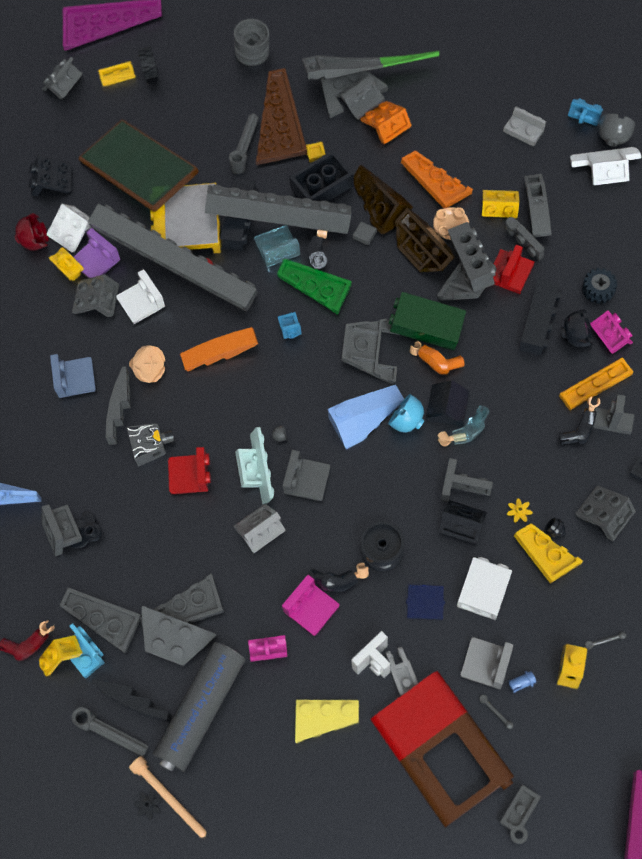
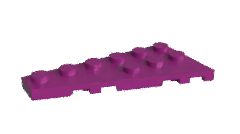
[63,0,162,51]

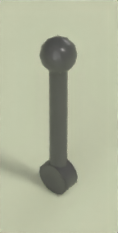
[585,631,626,650]
[479,695,514,729]

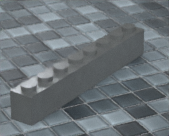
[205,185,351,234]

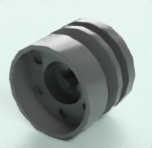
[234,19,269,66]

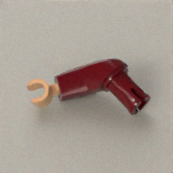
[0,620,55,661]

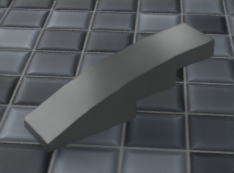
[106,366,131,445]

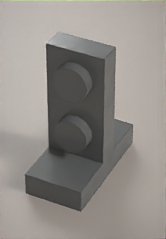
[593,395,634,435]
[441,458,493,502]

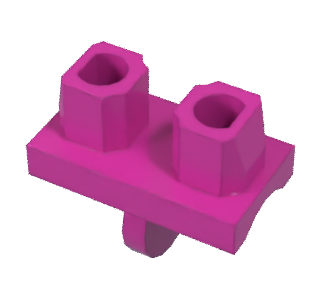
[248,635,288,662]

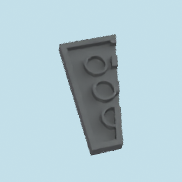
[60,587,142,654]

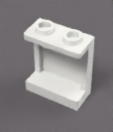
[457,557,512,620]

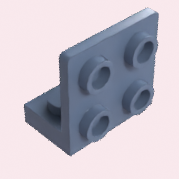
[50,354,96,398]

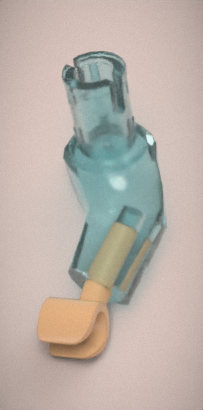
[438,406,490,447]

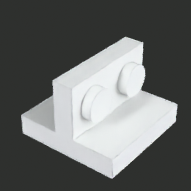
[352,631,390,678]

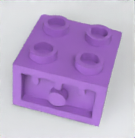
[74,228,120,278]

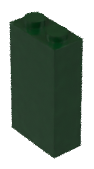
[388,292,466,350]

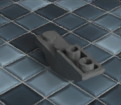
[524,174,551,237]

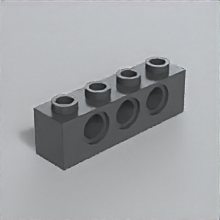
[448,222,496,292]

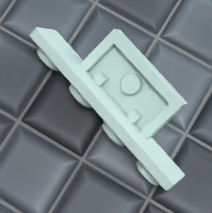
[235,427,274,505]

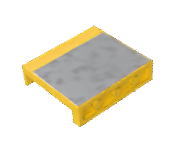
[150,183,221,254]

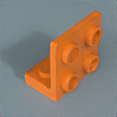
[361,101,412,144]

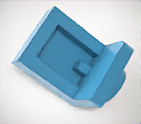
[278,312,302,339]

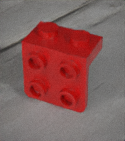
[168,447,211,494]

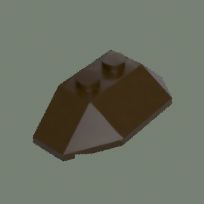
[395,208,455,273]

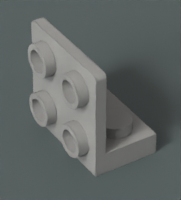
[461,637,513,689]

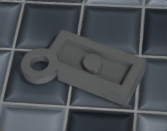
[500,785,541,844]

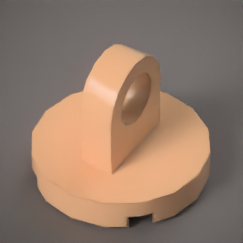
[129,345,165,383]

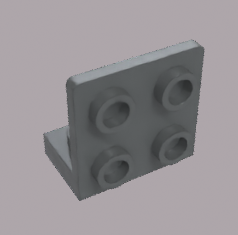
[72,274,119,317]
[283,450,331,501]
[576,486,636,541]

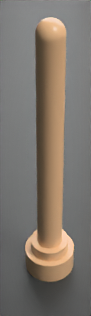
[129,756,207,838]

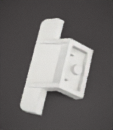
[570,147,641,185]

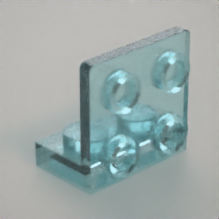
[254,225,300,267]

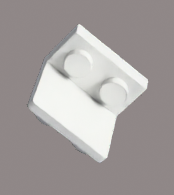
[47,204,93,252]
[116,269,165,324]

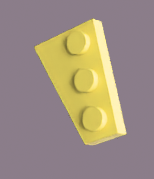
[295,700,359,743]

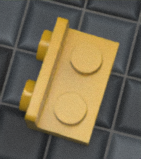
[482,190,519,218]

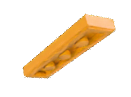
[559,357,633,410]

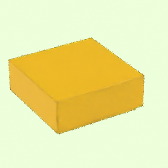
[306,142,325,163]

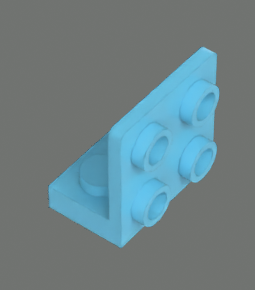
[69,623,105,679]

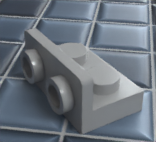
[503,107,546,146]

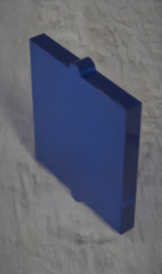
[406,585,445,620]

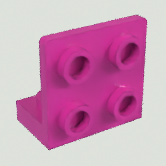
[282,575,339,636]

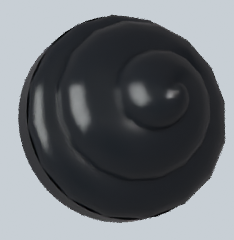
[545,518,566,538]

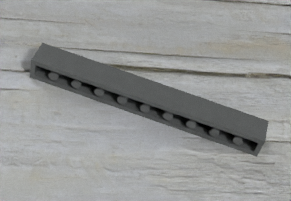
[87,203,258,312]

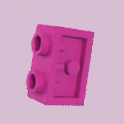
[590,310,633,354]

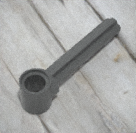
[229,113,259,174]
[72,707,148,756]

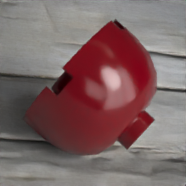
[15,213,49,251]

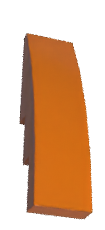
[180,327,258,372]

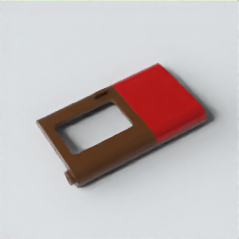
[371,671,515,828]

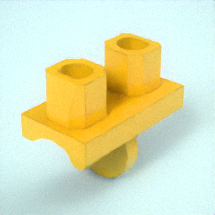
[49,247,84,281]

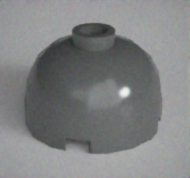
[599,114,635,146]

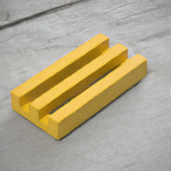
[98,61,135,87]

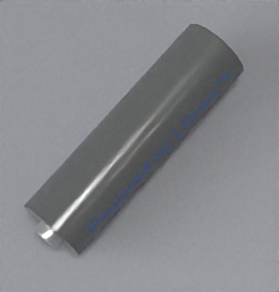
[152,642,245,772]

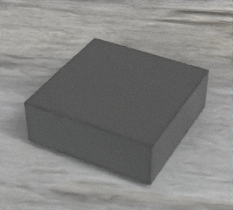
[353,222,377,245]

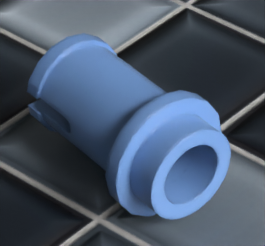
[508,671,536,693]

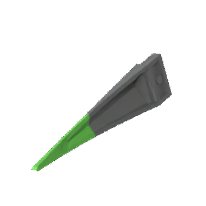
[302,51,439,80]

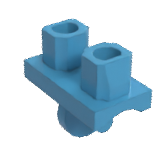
[568,98,603,126]

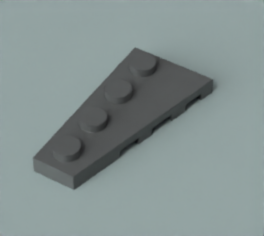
[140,573,224,626]

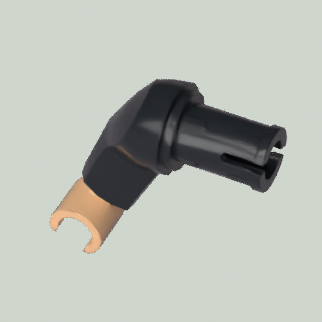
[307,230,327,269]
[559,396,600,445]
[308,563,369,592]

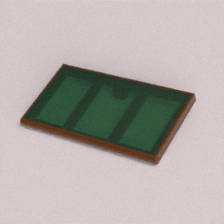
[79,119,199,212]

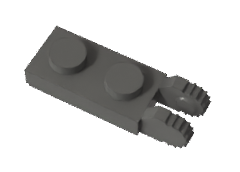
[506,217,544,261]

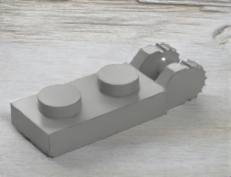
[385,647,418,696]

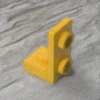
[39,635,83,676]

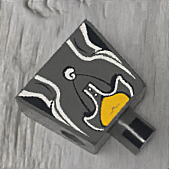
[127,423,175,466]

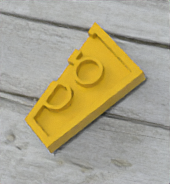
[514,523,583,584]

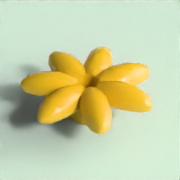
[507,498,533,523]

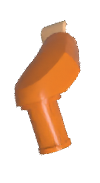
[410,341,464,375]

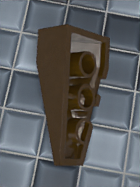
[354,165,413,234]

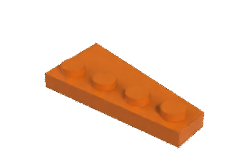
[401,151,473,208]

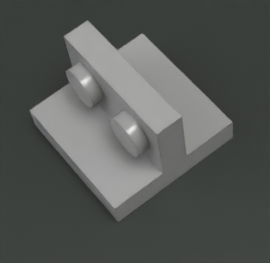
[233,504,286,553]

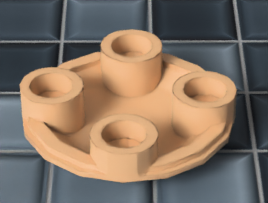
[433,207,469,240]

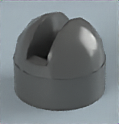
[272,425,287,442]

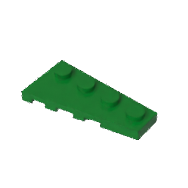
[277,259,352,315]

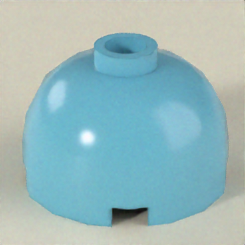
[388,394,424,433]

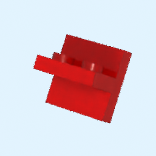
[493,245,535,294]

